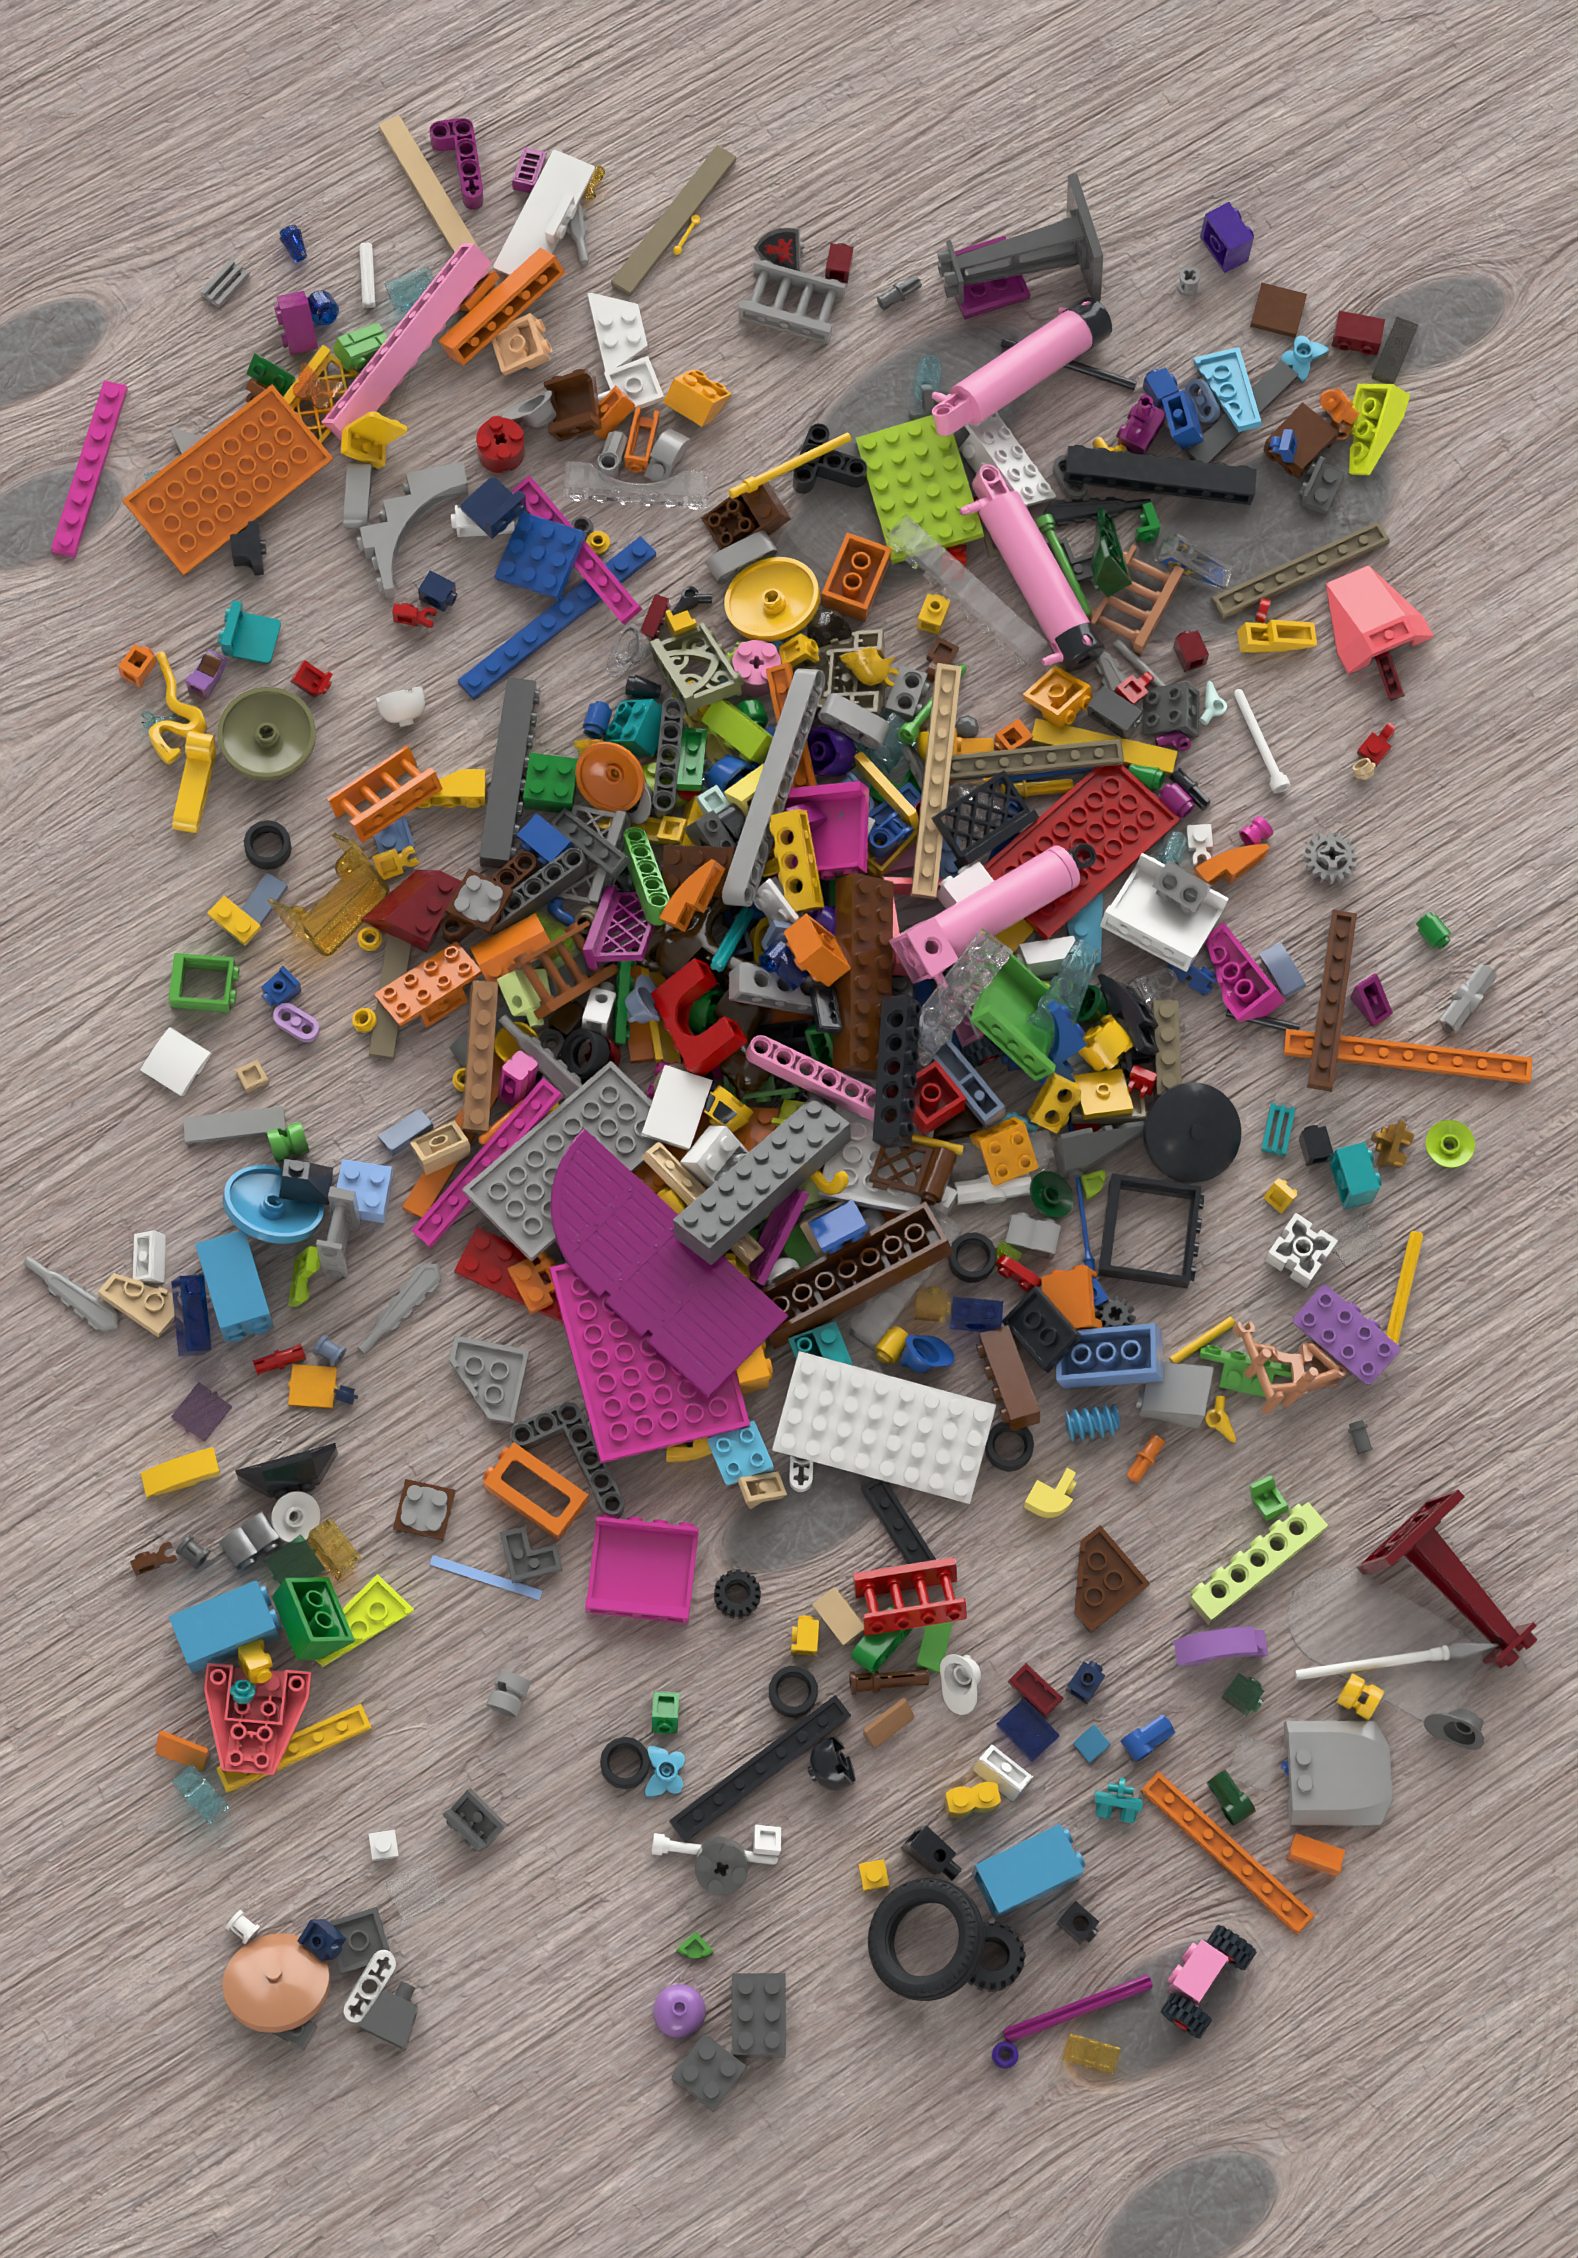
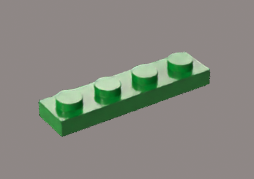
[612,944,635,1047]

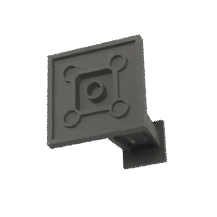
[937,174,1103,304]

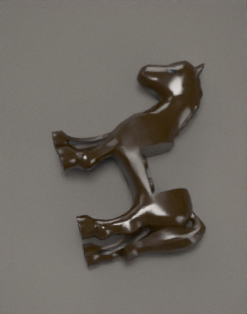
[635,897,810,1101]

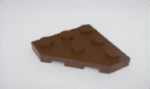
[1074,1525,1150,1634]

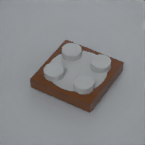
[446,869,513,934]
[393,1479,456,1541]

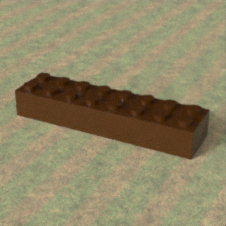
[833,873,893,1080]
[761,1202,954,1349]

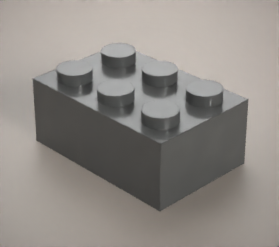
[732,1973,786,2058]

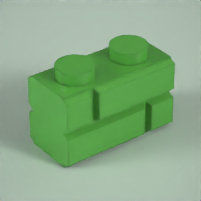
[333,323,388,371]

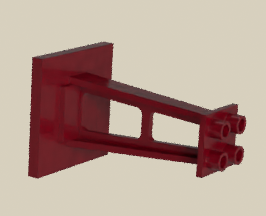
[1357,1489,1538,1669]

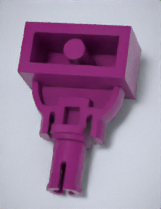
[1116,395,1166,455]

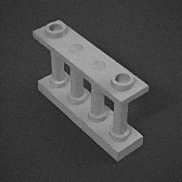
[739,259,846,344]
[316,1186,362,1279]

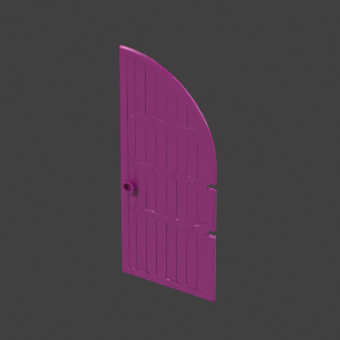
[551,1128,788,1398]

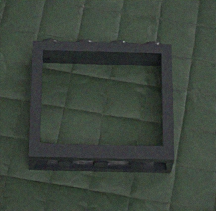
[1098,1173,1204,1289]

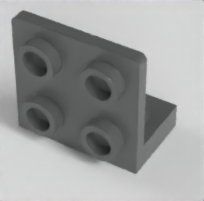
[1142,682,1200,738]

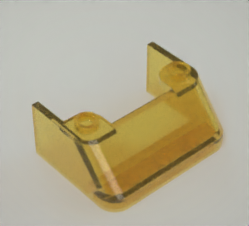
[267,833,389,956]

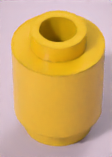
[874,1326,909,1365]

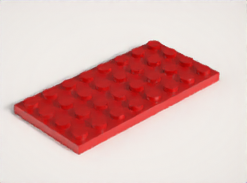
[983,765,1181,940]

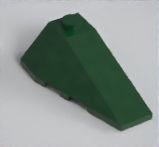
[1091,507,1132,598]

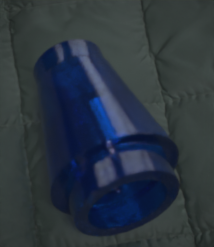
[279,225,307,262]

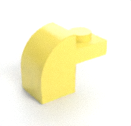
[1023,1468,1077,1518]

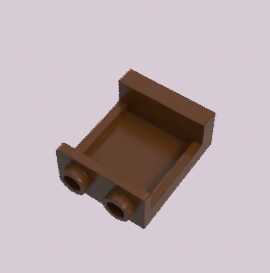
[544,369,602,442]
[1263,402,1339,479]

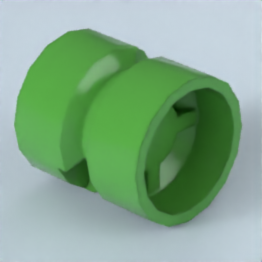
[267,1122,310,1162]

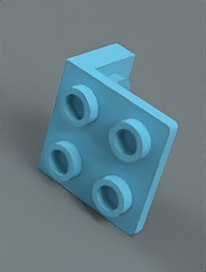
[707,1421,774,1486]

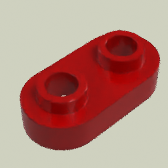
[995,1254,1042,1293]

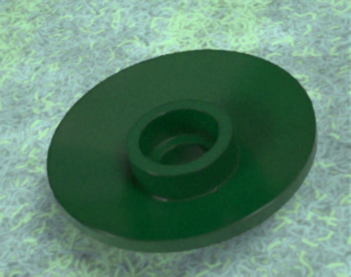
[1029,1171,1074,1218]

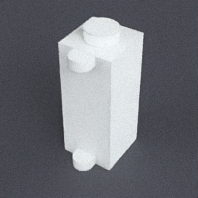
[1014,936,1082,976]

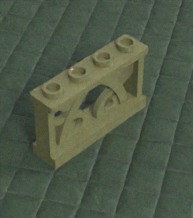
[650,623,743,716]

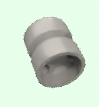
[486,1670,531,1718]

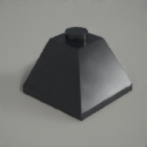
[279,1159,333,1205]

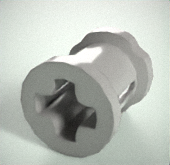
[1177,266,1200,296]

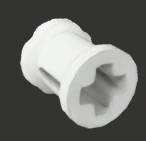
[225,1910,261,1945]

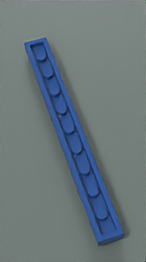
[458,536,656,700]

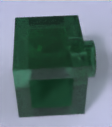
[1222,1673,1264,1716]

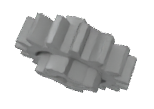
[1303,831,1358,885]

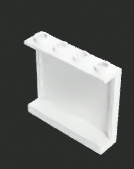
[1100,853,1229,972]

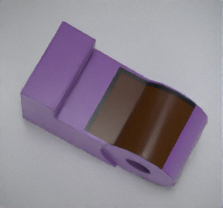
[186,650,227,700]

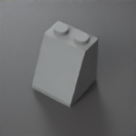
[1136,1363,1213,1429]

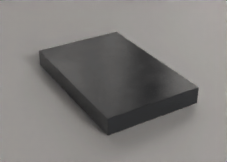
[1001,1285,1083,1373]

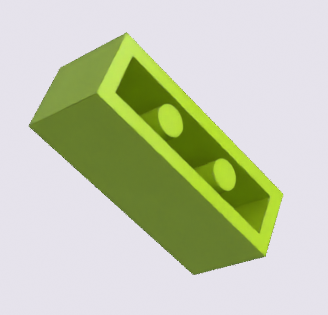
[701,699,773,765]

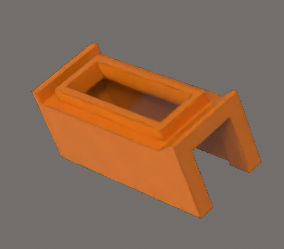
[624,407,659,473]

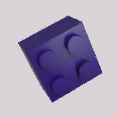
[1200,202,1254,273]

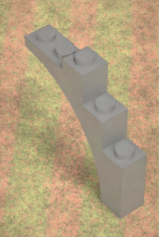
[357,462,468,600]

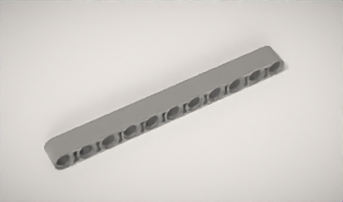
[722,669,825,907]

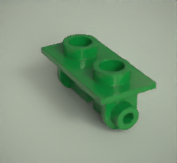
[246,353,296,396]

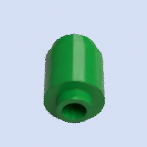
[1416,912,1452,949]

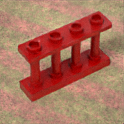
[853,1557,967,1635]

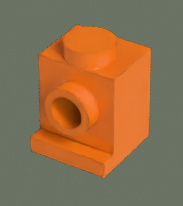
[118,644,156,688]
[994,718,1033,751]

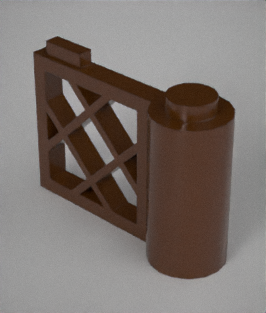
[869,1143,957,1205]

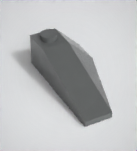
[1052,1121,1144,1179]

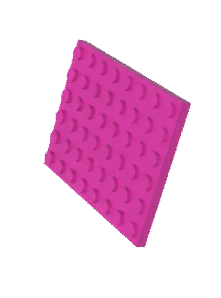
[549,1263,750,1464]

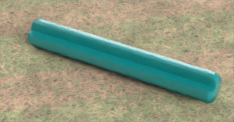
[710,906,754,972]

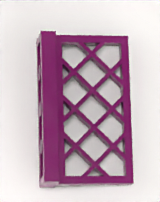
[583,886,656,969]
[748,1189,810,1286]

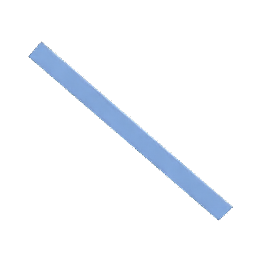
[429,1555,542,1600]

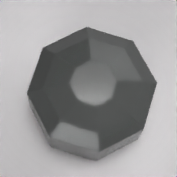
[955,715,979,738]

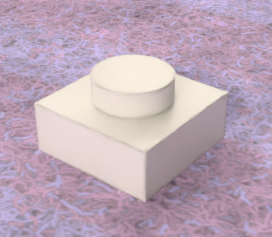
[753,1825,781,1856]
[369,1830,399,1861]

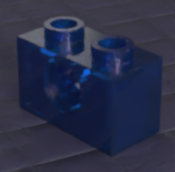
[949,1296,1004,1332]

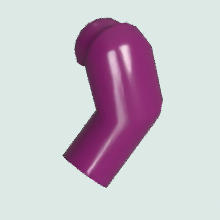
[1155,731,1191,751]

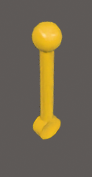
[673,215,700,255]

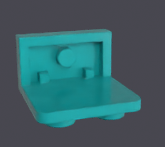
[218,600,281,664]

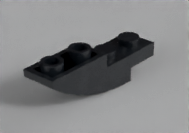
[1097,974,1160,1057]

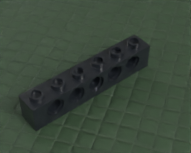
[872,994,922,1148]

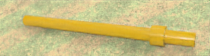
[728,433,852,499]

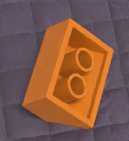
[470,913,559,989]

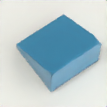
[1073,1725,1111,1763]

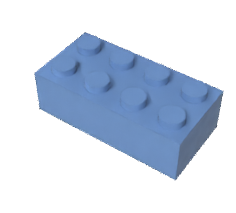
[1056,1323,1163,1389]

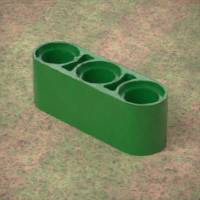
[851,1605,913,1673]

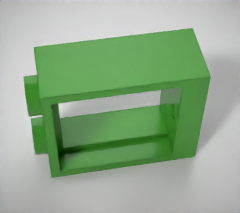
[168,953,240,1013]

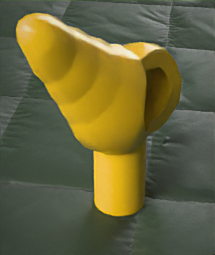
[1205,1396,1236,1443]

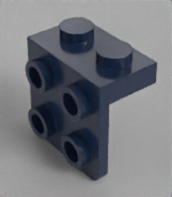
[460,477,527,539]

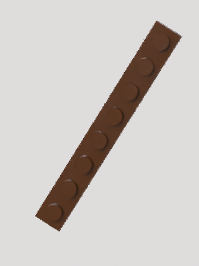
[1307,910,1357,1092]

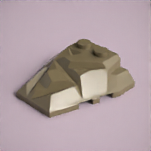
[792,629,886,715]

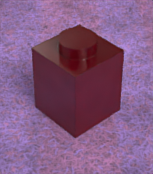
[825,243,854,283]
[1173,630,1209,672]

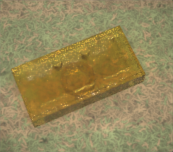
[1062,2033,1121,2075]

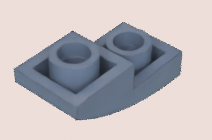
[1259,942,1306,998]

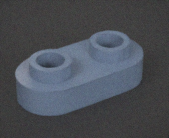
[1185,379,1220,423]

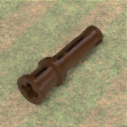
[849,1668,929,1695]

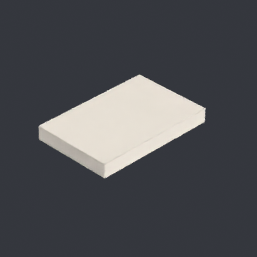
[641,1065,713,1151]

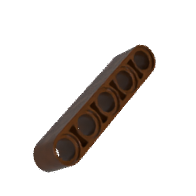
[441,852,537,944]

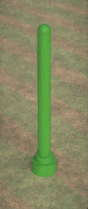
[1035,514,1092,618]
[898,664,967,744]

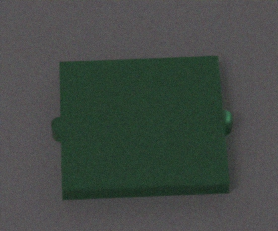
[264,1534,325,1584]

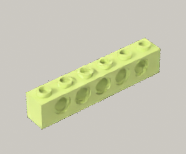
[1188,1502,1328,1625]

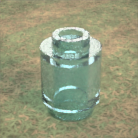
[1157,831,1188,866]

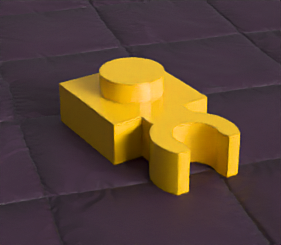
[372,846,419,881]

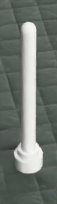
[1234,689,1291,794]
[651,1833,778,1865]

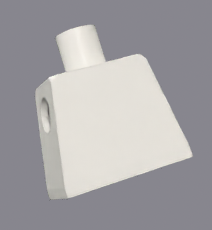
[582,982,616,1042]

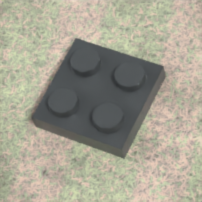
[329,1907,390,1975]

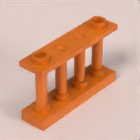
[327,745,443,843]

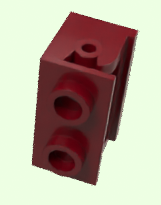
[1331,310,1385,355]

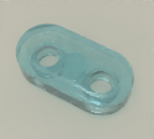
[914,355,942,401]

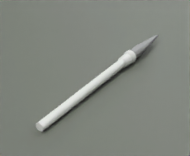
[1295,1643,1499,1680]

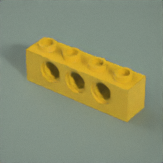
[769,809,824,914]

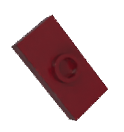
[1008,1663,1064,1718]

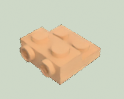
[491,313,552,376]

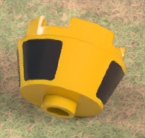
[704,1086,754,1133]

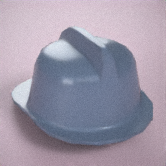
[625,975,660,1024]

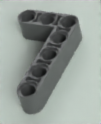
[511,1401,624,1519]

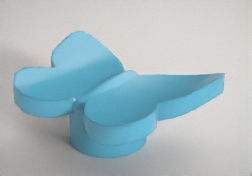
[1281,336,1329,382]
[645,1746,685,1797]

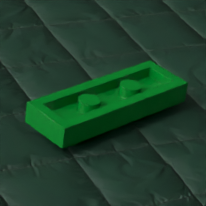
[677,728,707,791]

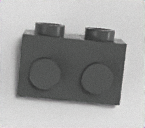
[443,1788,507,1851]

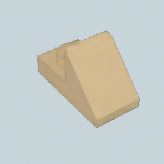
[738,1471,787,1509]

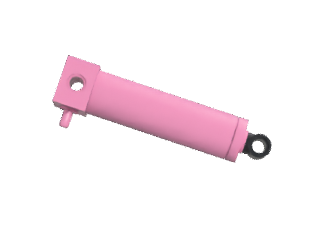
[889,843,1096,992]

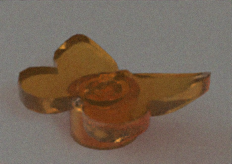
[293,363,343,410]

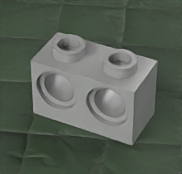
[884,665,930,723]
[1152,861,1212,913]

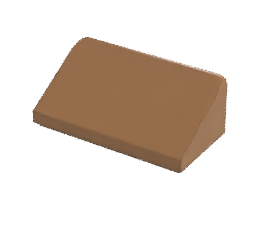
[863,1698,914,1748]

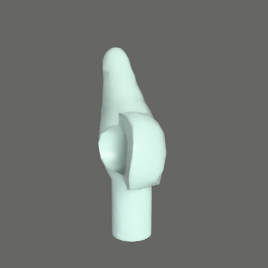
[1199,681,1227,725]

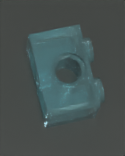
[172,1764,229,1825]

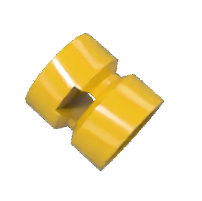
[1336,1673,1384,1720]

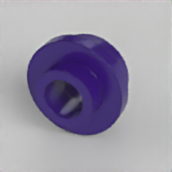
[992,2041,1019,2069]

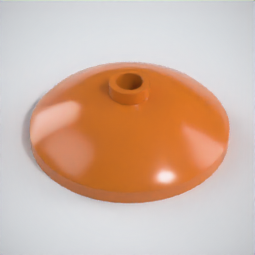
[575,742,645,813]

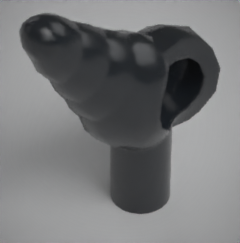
[671,586,712,616]

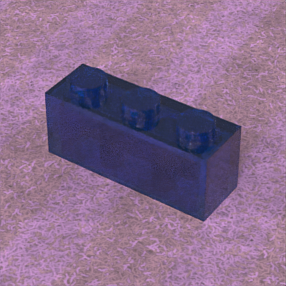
[171,1275,212,1357]

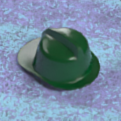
[1059,983,1109,1024]

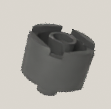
[695,1837,748,1896]

